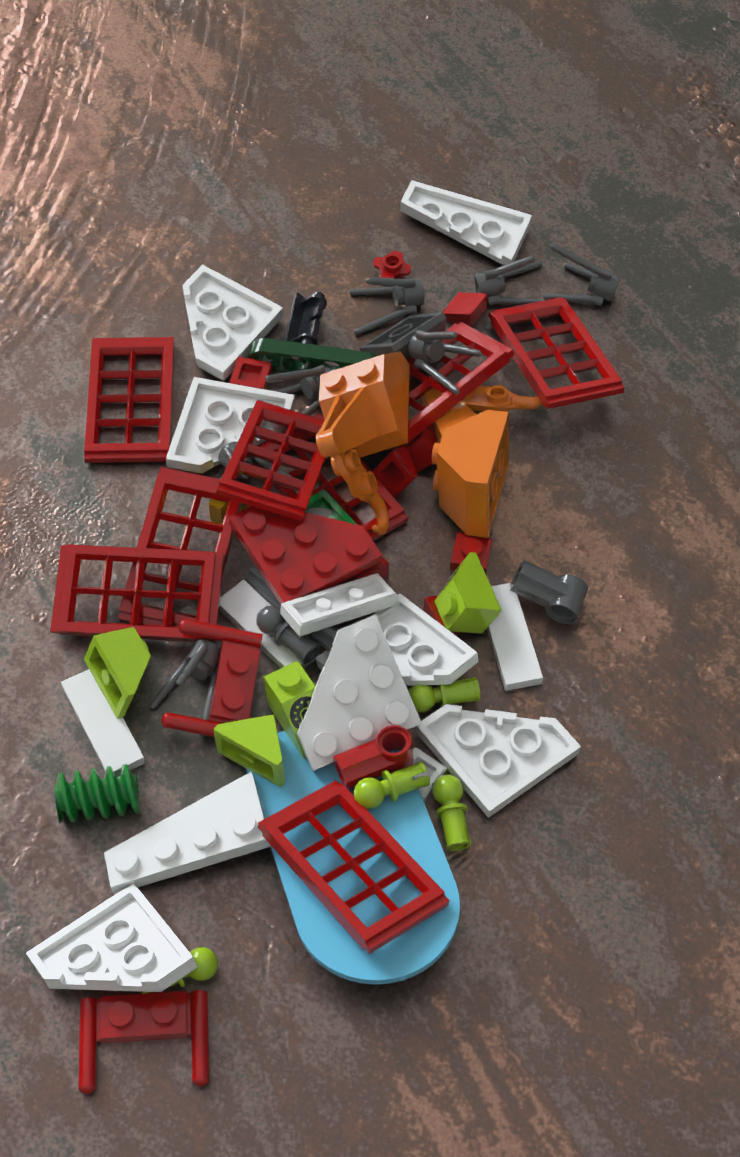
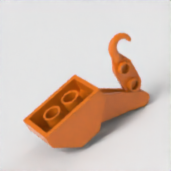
[316,351,410,536]
[421,384,543,538]

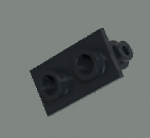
[284,292,327,361]

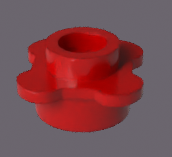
[373,251,411,279]

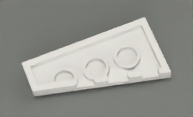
[400,180,532,265]
[104,771,271,895]

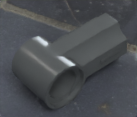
[510,560,588,624]

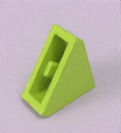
[214,714,285,788]

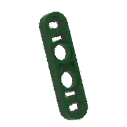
[249,338,377,373]

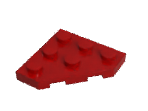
[229,506,383,605]

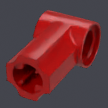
[333,725,414,789]

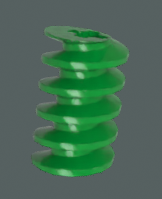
[55,764,141,824]

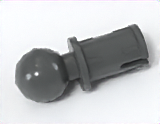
[256,606,320,664]

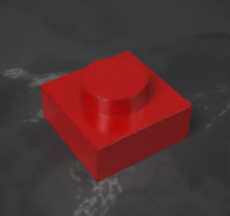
[230,357,272,390]
[450,532,493,574]

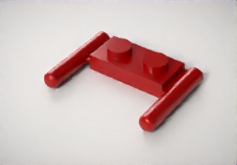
[161,618,263,737]
[78,990,209,1094]

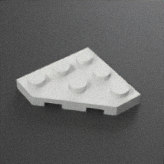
[183,264,284,381]
[166,377,295,473]
[316,594,479,686]
[296,614,422,771]
[415,704,581,818]
[26,883,197,992]

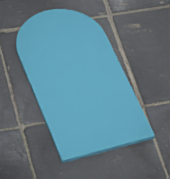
[245,731,460,984]

